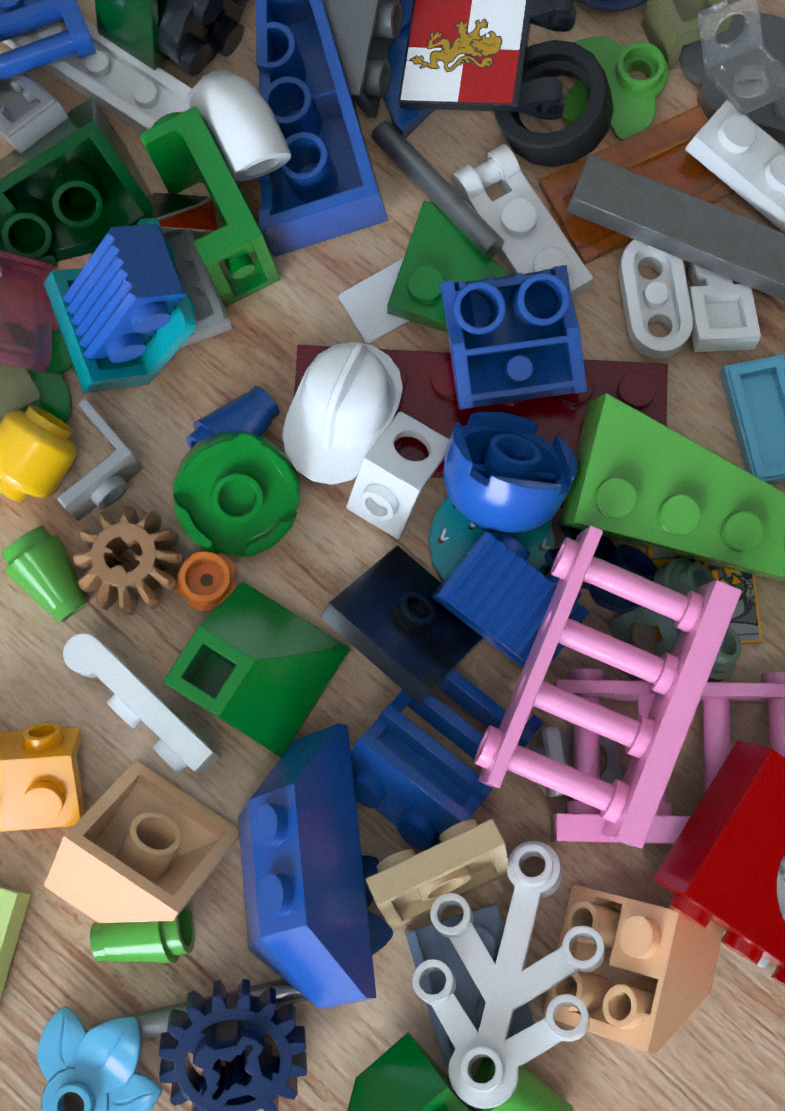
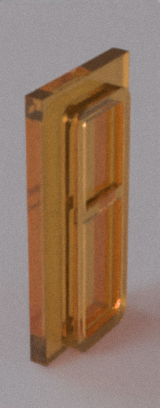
[539,105,736,265]

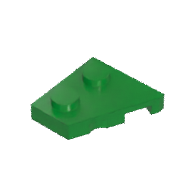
[387,201,511,333]

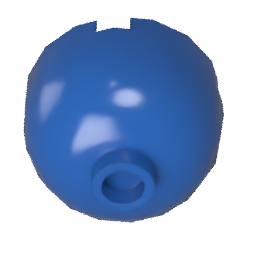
[443,412,578,533]

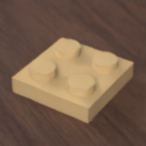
[366,818,509,930]

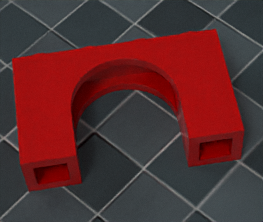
[653,740,785,987]

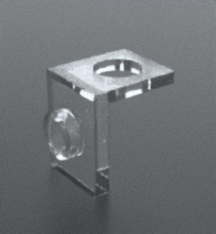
[698,0,785,115]

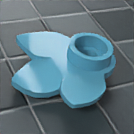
[37,1006,163,1111]

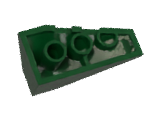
[0,97,153,276]

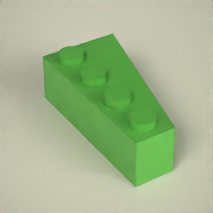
[558,393,785,584]

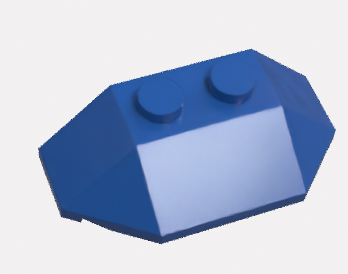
[238,723,377,1008]

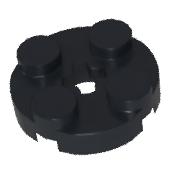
[158,0,249,76]

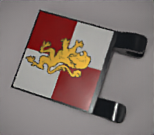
[398,0,576,120]

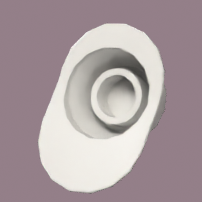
[282,342,403,485]

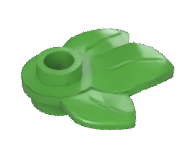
[561,36,669,142]

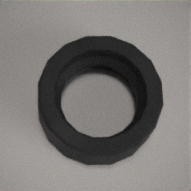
[495,40,614,167]

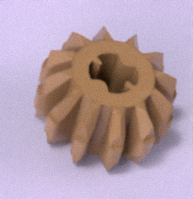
[73,505,184,615]

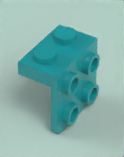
[43,218,196,394]

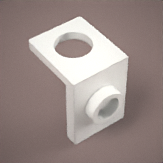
[346,412,449,539]

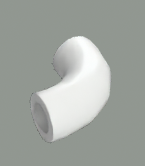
[184,70,291,181]

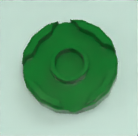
[172,431,300,557]

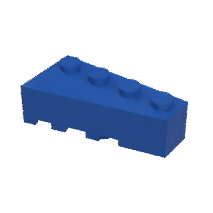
[256,0,389,257]

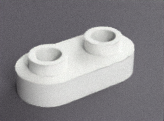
[618,240,693,359]

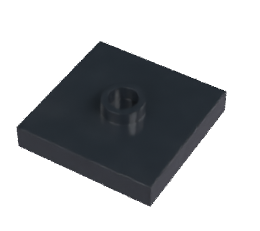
[320,545,484,705]

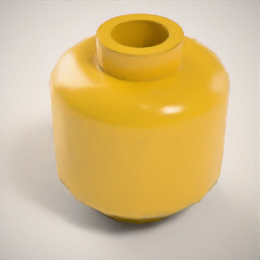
[0,405,78,503]

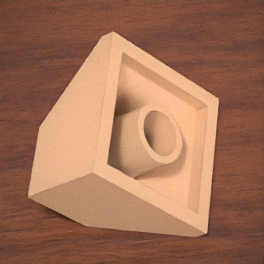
[44,760,239,923]

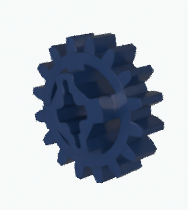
[158,979,307,1111]

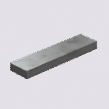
[566,154,785,301]

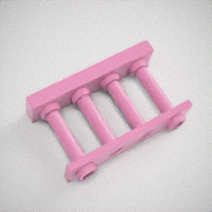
[474,526,742,849]
[551,668,785,844]

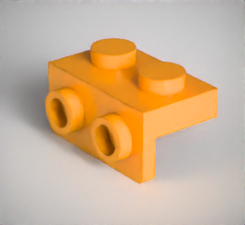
[0,722,86,832]

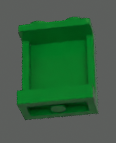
[140,106,280,307]

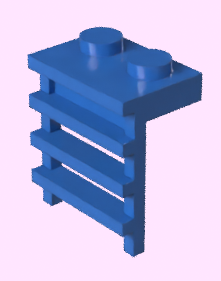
[351,670,544,850]

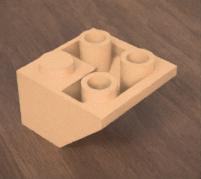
[541,884,724,1054]

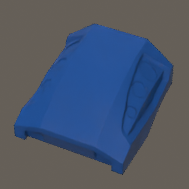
[439,265,587,409]

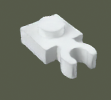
[688,263,761,352]

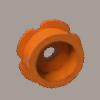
[175,550,238,612]

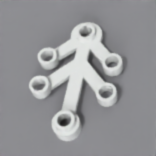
[412,841,605,1109]

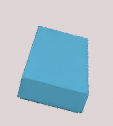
[720,354,785,485]

